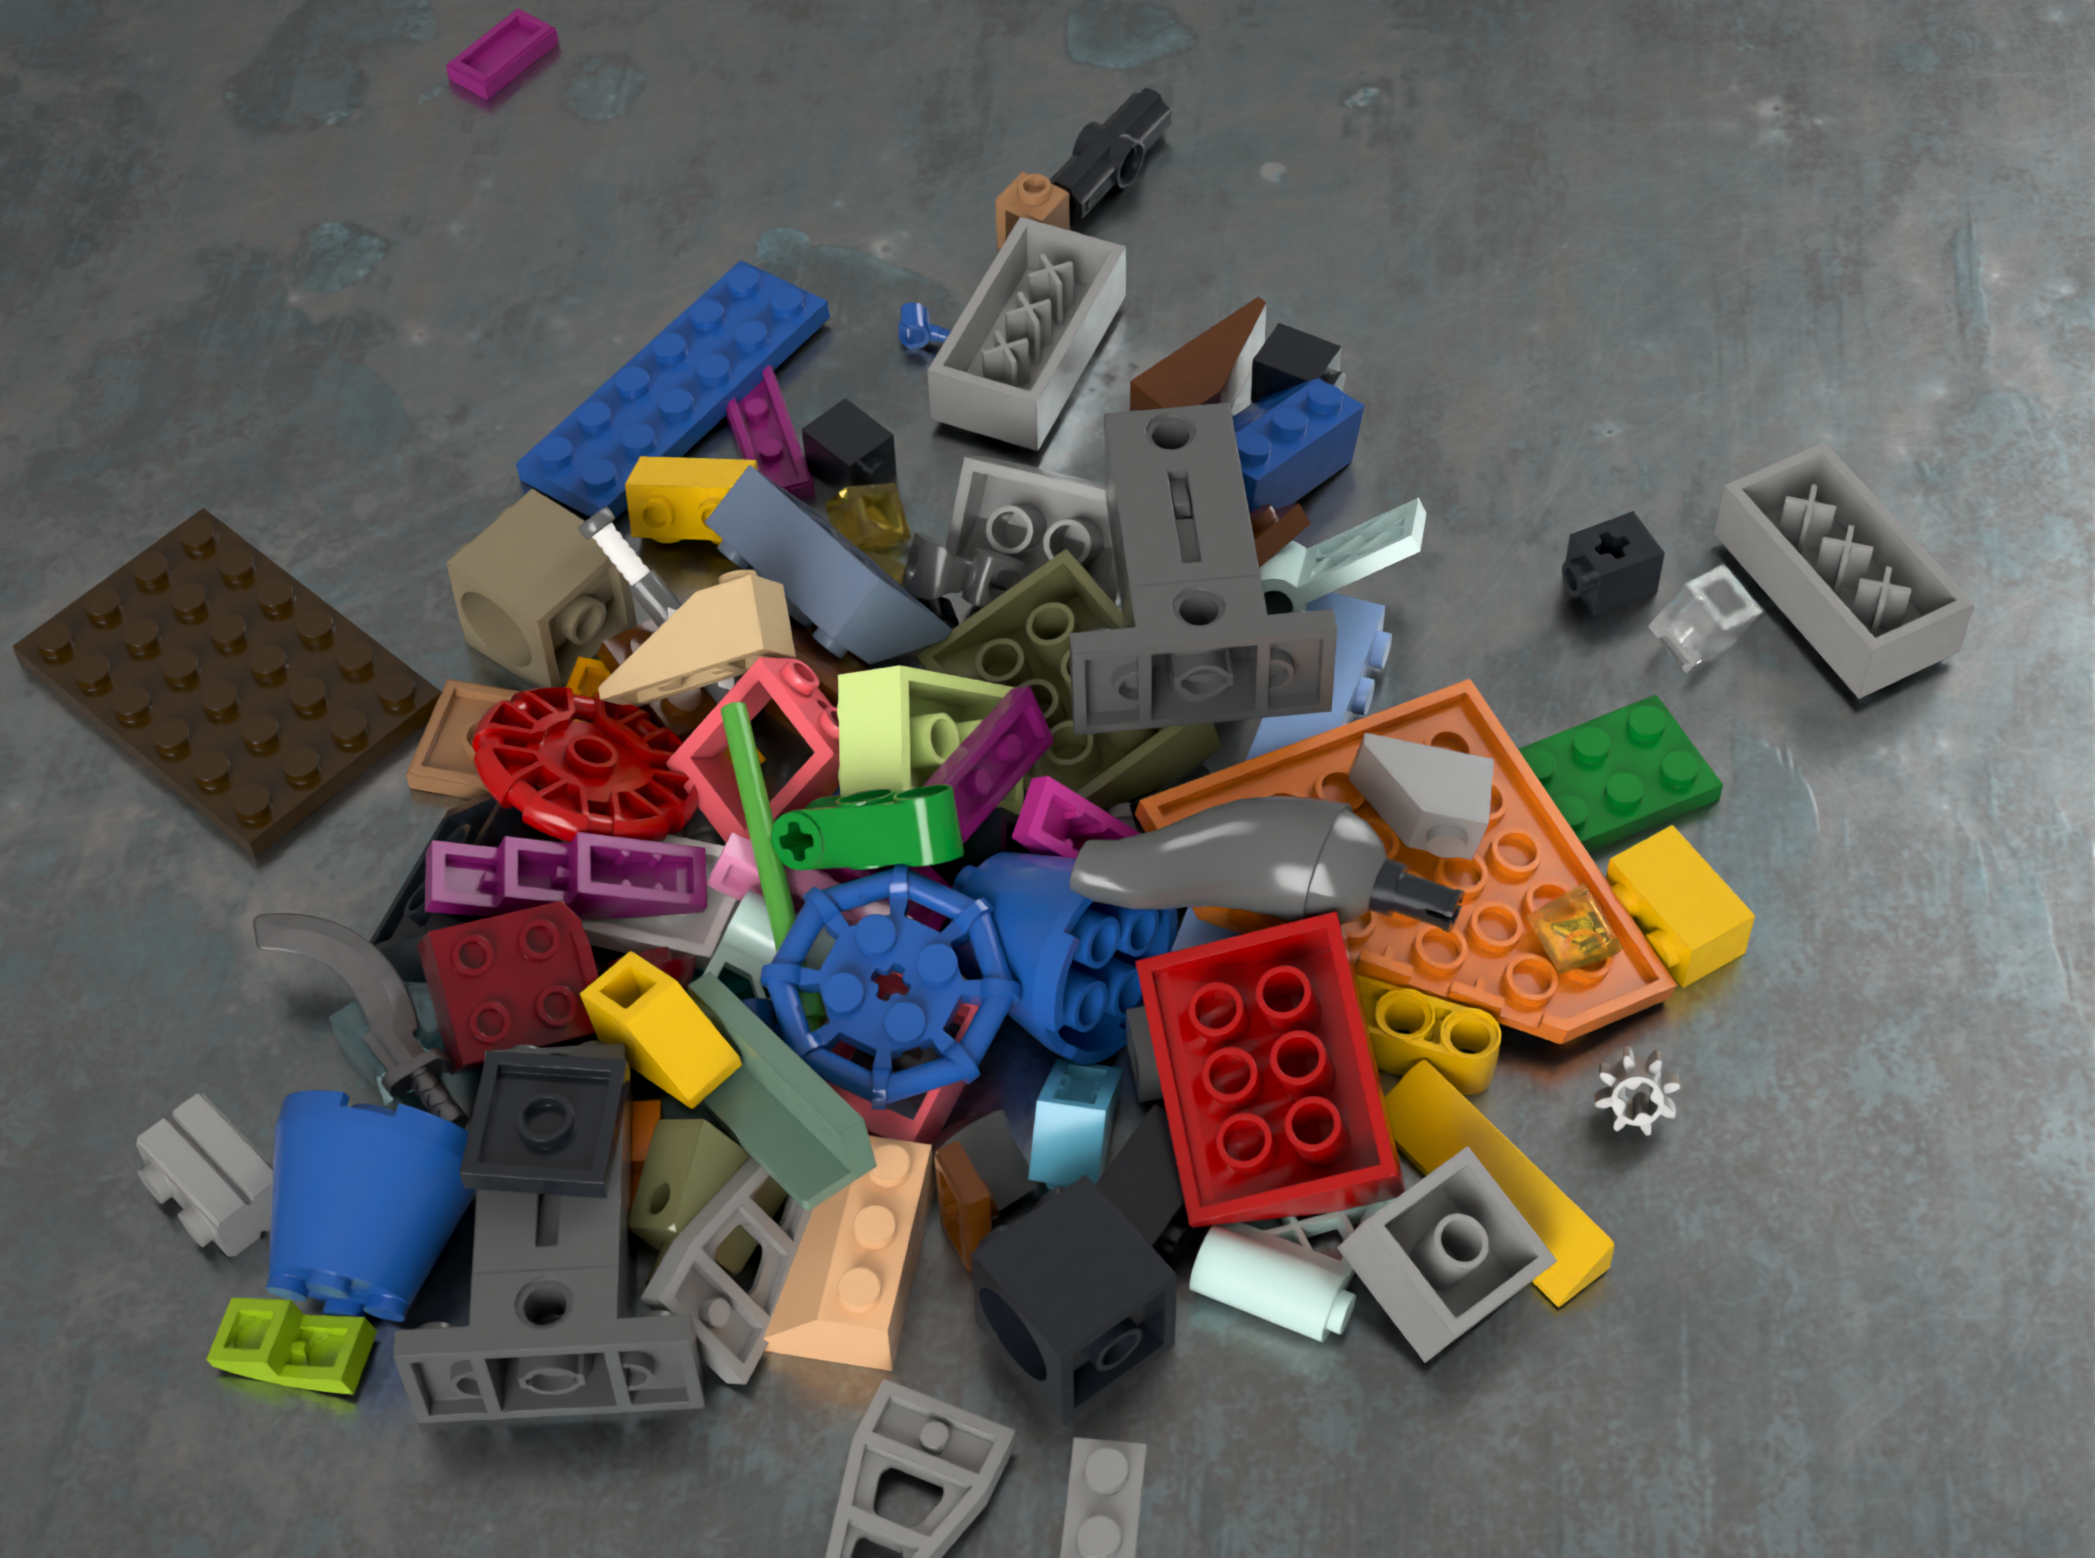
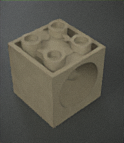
[446,489,638,688]

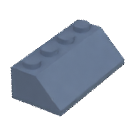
[705,465,952,664]

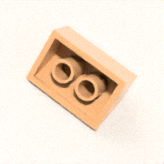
[763,1136,935,1371]

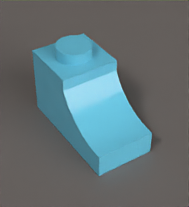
[1028,1059,1123,1190]

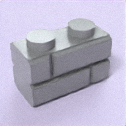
[135,1093,273,1257]

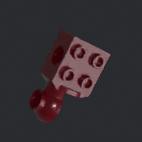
[417,901,696,1075]

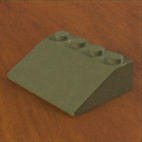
[916,548,1222,810]

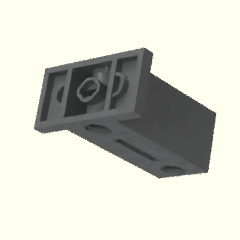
[1069,402,1337,735]
[393,1041,706,1424]

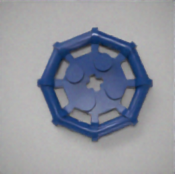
[760,864,1021,1110]

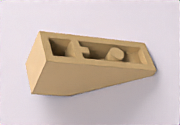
[598,570,796,707]

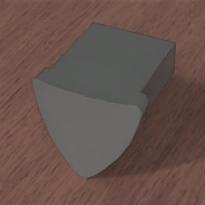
[932,1109,1040,1212]

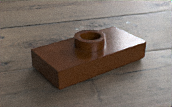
[935,1140,999,1275]

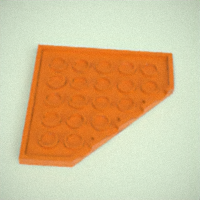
[1135,679,1677,1044]

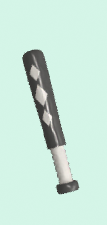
[578,506,742,704]

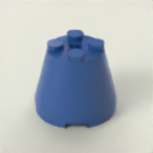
[949,851,1178,1065]
[266,1090,477,1321]

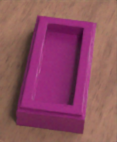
[446,8,559,100]

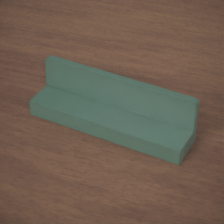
[687,972,877,1210]

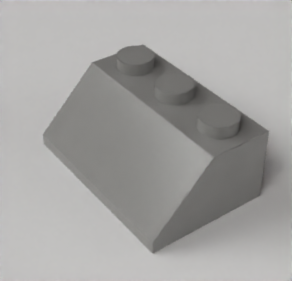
[945,456,1120,607]

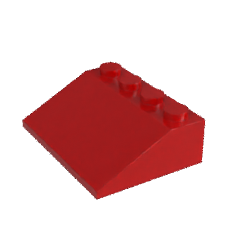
[1135,911,1406,1227]

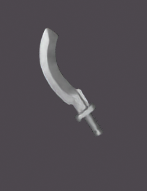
[253,913,469,1129]

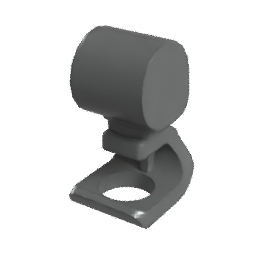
[901,532,1025,607]

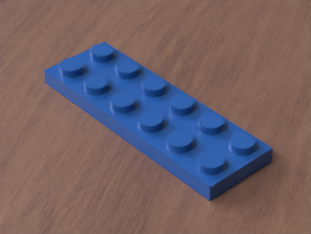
[516,260,830,522]

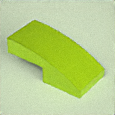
[206,1297,377,1394]

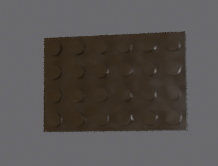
[12,508,442,858]

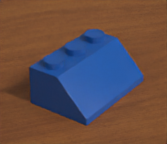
[1232,378,1365,513]

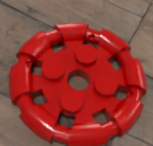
[472,687,699,843]

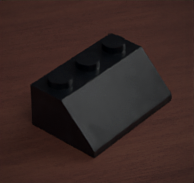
[369,792,562,986]

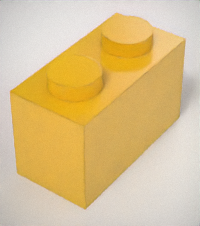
[1606,825,1755,988]

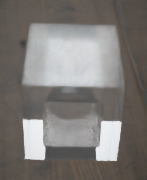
[1648,564,1763,673]

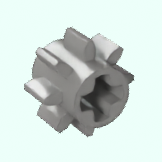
[1595,1045,1680,1136]

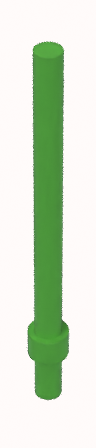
[720,702,827,1032]

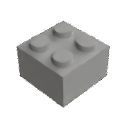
[1337,1146,1557,1363]

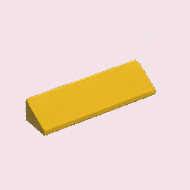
[1385,1059,1615,1308]

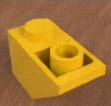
[580,951,742,1109]

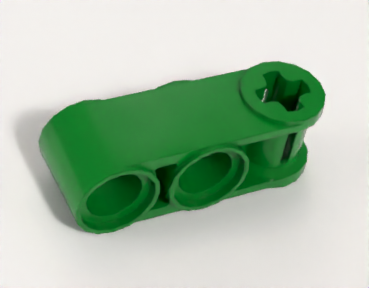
[771,784,965,871]

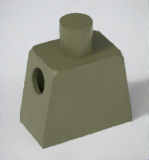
[628,1119,788,1286]

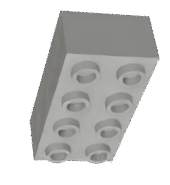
[927,217,1126,451]
[1714,441,1975,699]

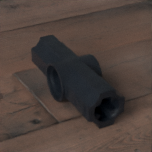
[1049,87,1172,223]

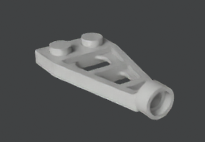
[640,1156,813,1384]
[825,1378,1016,1558]

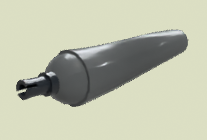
[1070,796,1465,933]

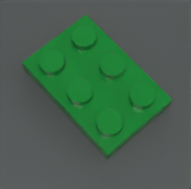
[1518,694,1723,853]

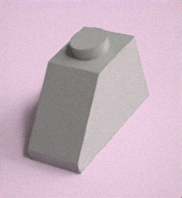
[1349,733,1494,860]

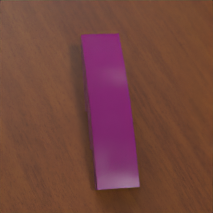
[425,832,707,919]

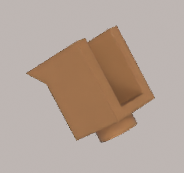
[995,172,1077,250]

